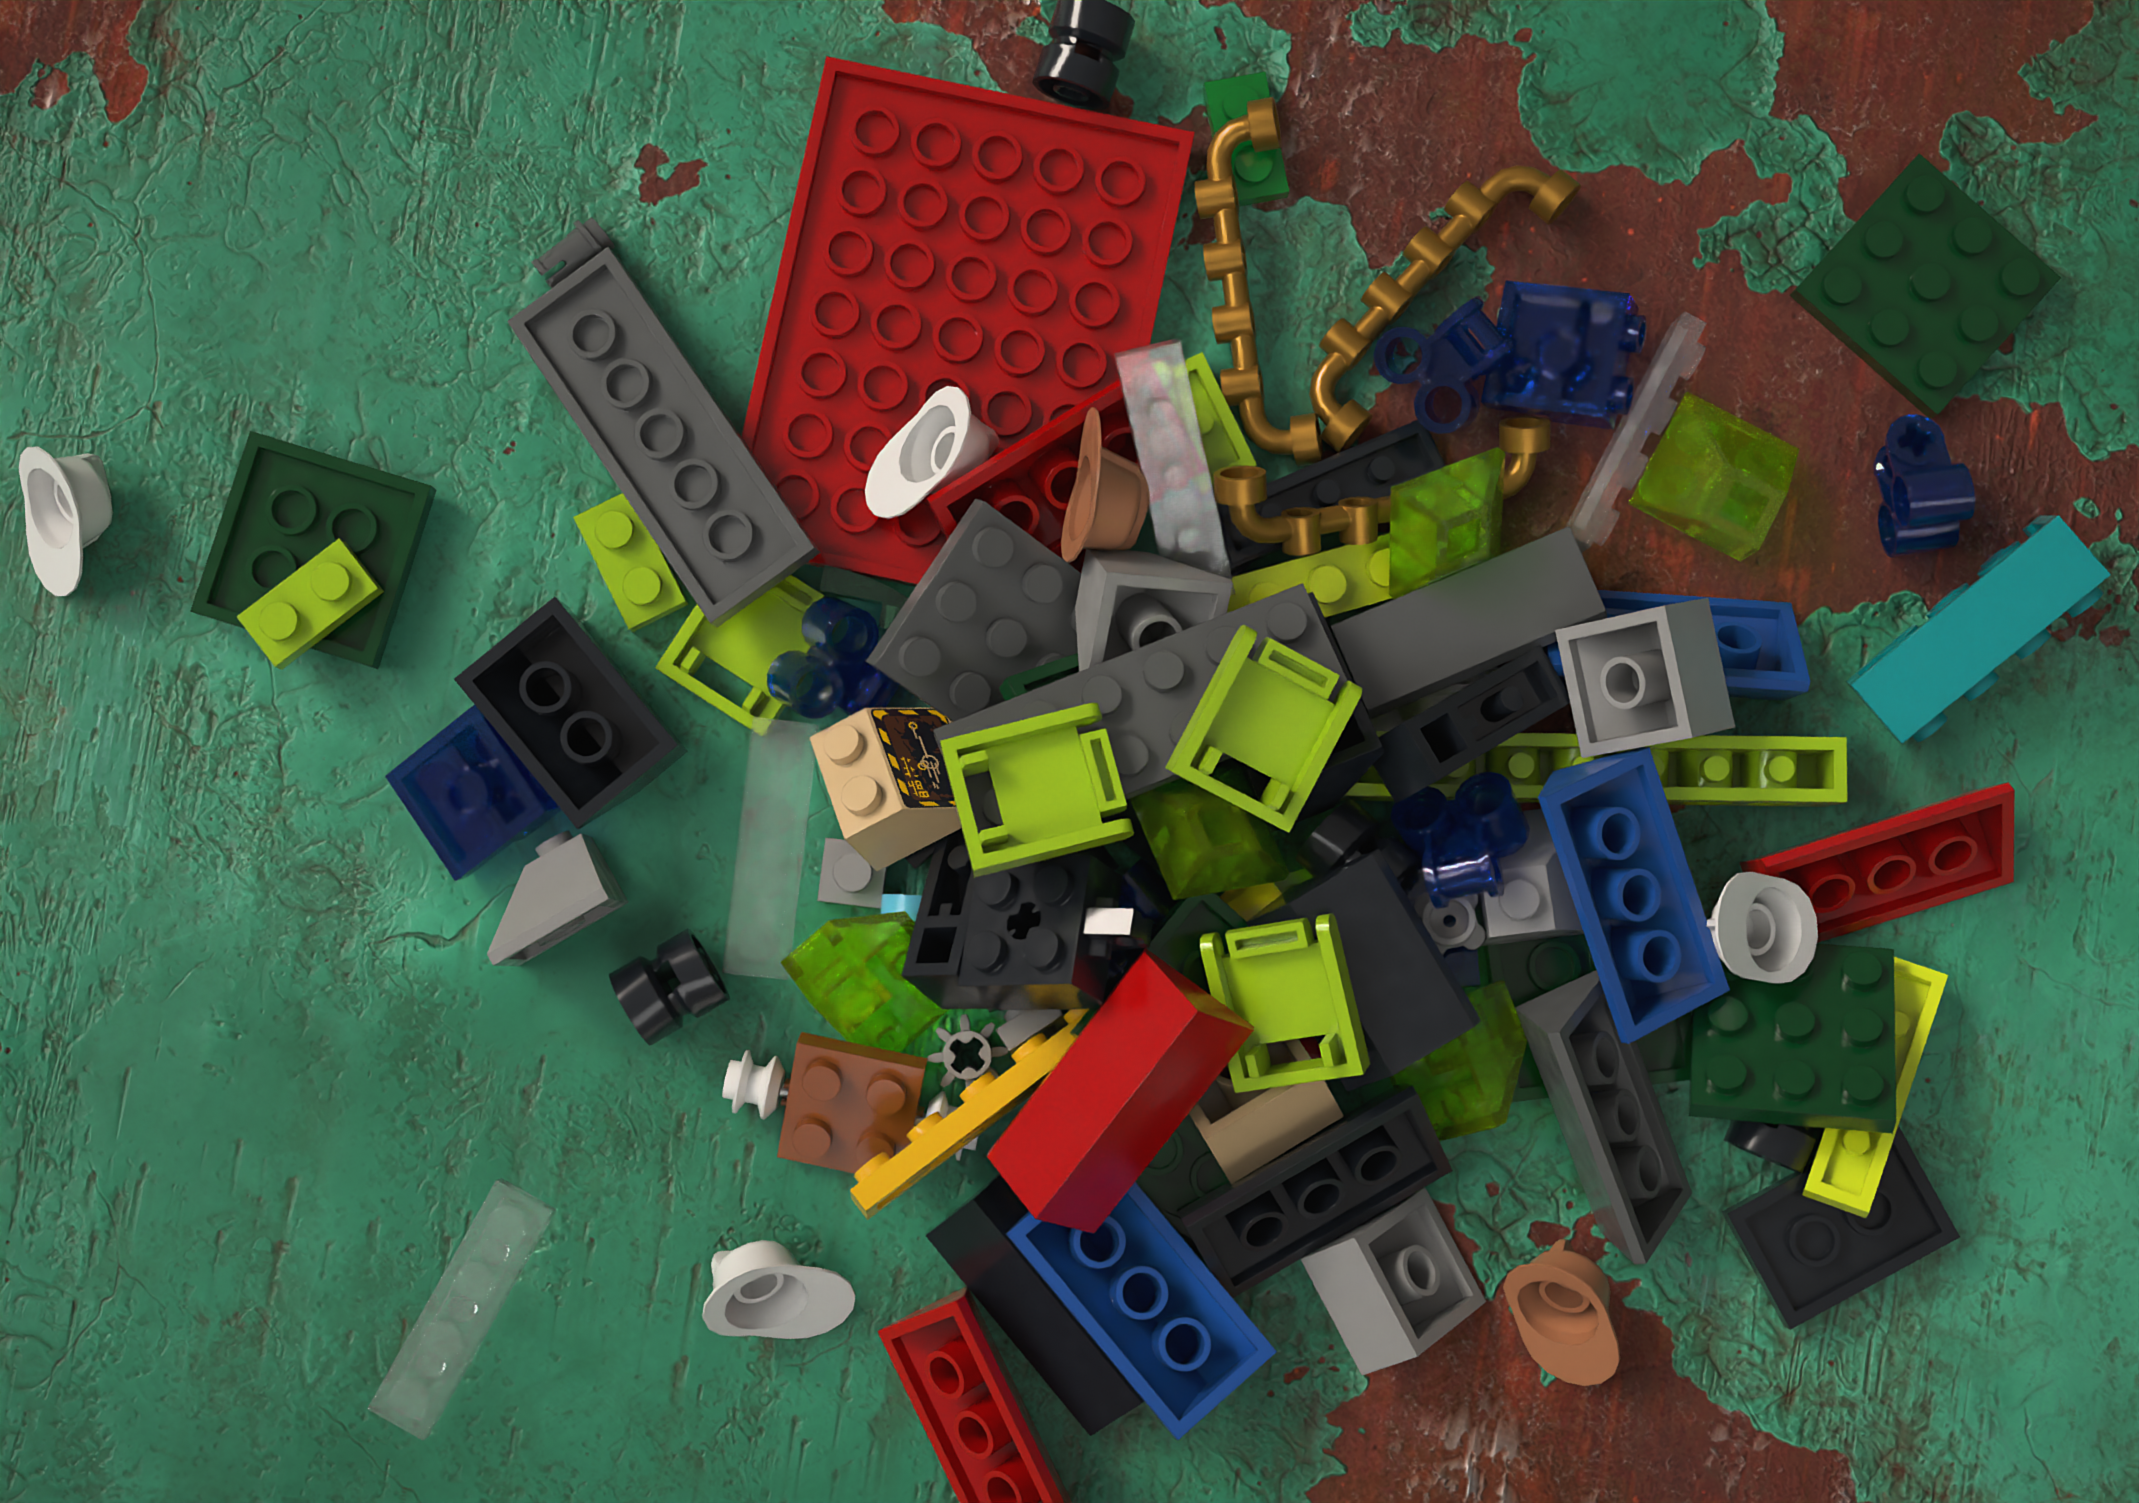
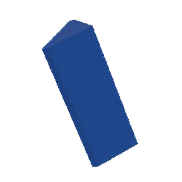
[1542,590,1811,701]
[1538,747,1730,1044]
[1006,1182,1277,1440]

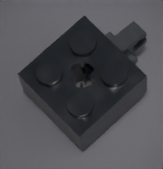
[957,855,1153,1010]

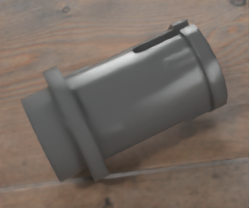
[531,217,615,288]

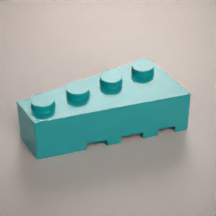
[1846,515,2111,743]

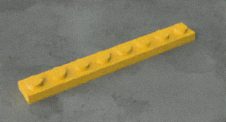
[850,874,1282,1220]

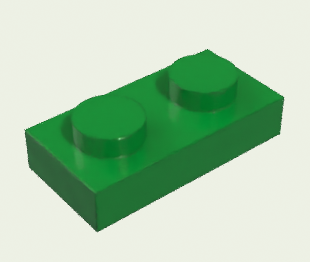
[1203,72,1290,207]

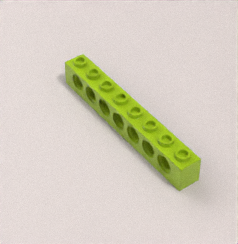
[1340,731,1847,807]

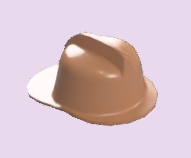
[1061,407,1150,563]
[1503,1239,1621,1386]

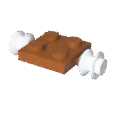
[722,1032,979,1174]

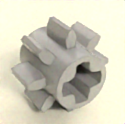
[927,1014,1008,1088]

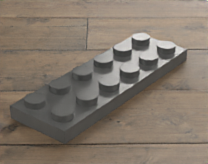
[507,247,821,627]
[933,583,1347,834]

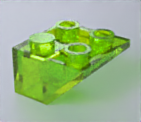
[1628,391,1799,562]
[1389,447,1505,599]
[1130,763,1290,900]
[780,911,950,1052]
[1389,979,1527,1141]

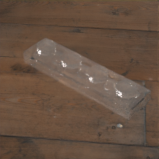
[1565,311,1707,553]
[1114,338,1235,595]
[722,717,819,980]
[367,1178,557,1441]

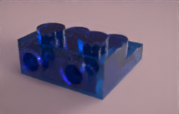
[1481,280,1647,430]
[385,705,561,881]

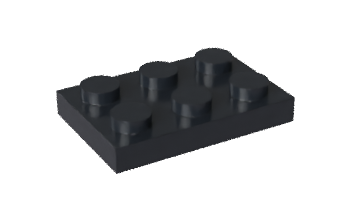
[1722,1125,1960,1330]

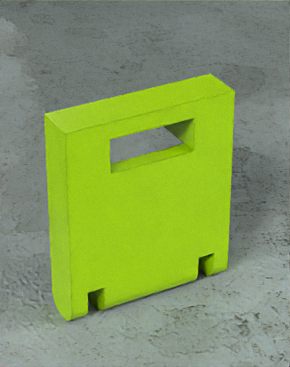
[655,575,846,739]
[1165,625,1362,833]
[940,703,1134,878]
[1200,913,1370,1093]

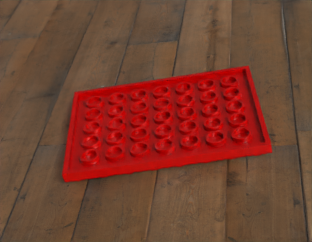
[741,56,1195,587]

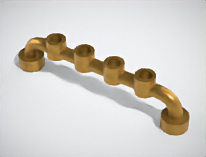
[1195,97,1324,466]
[1309,165,1581,453]
[1214,416,1550,556]

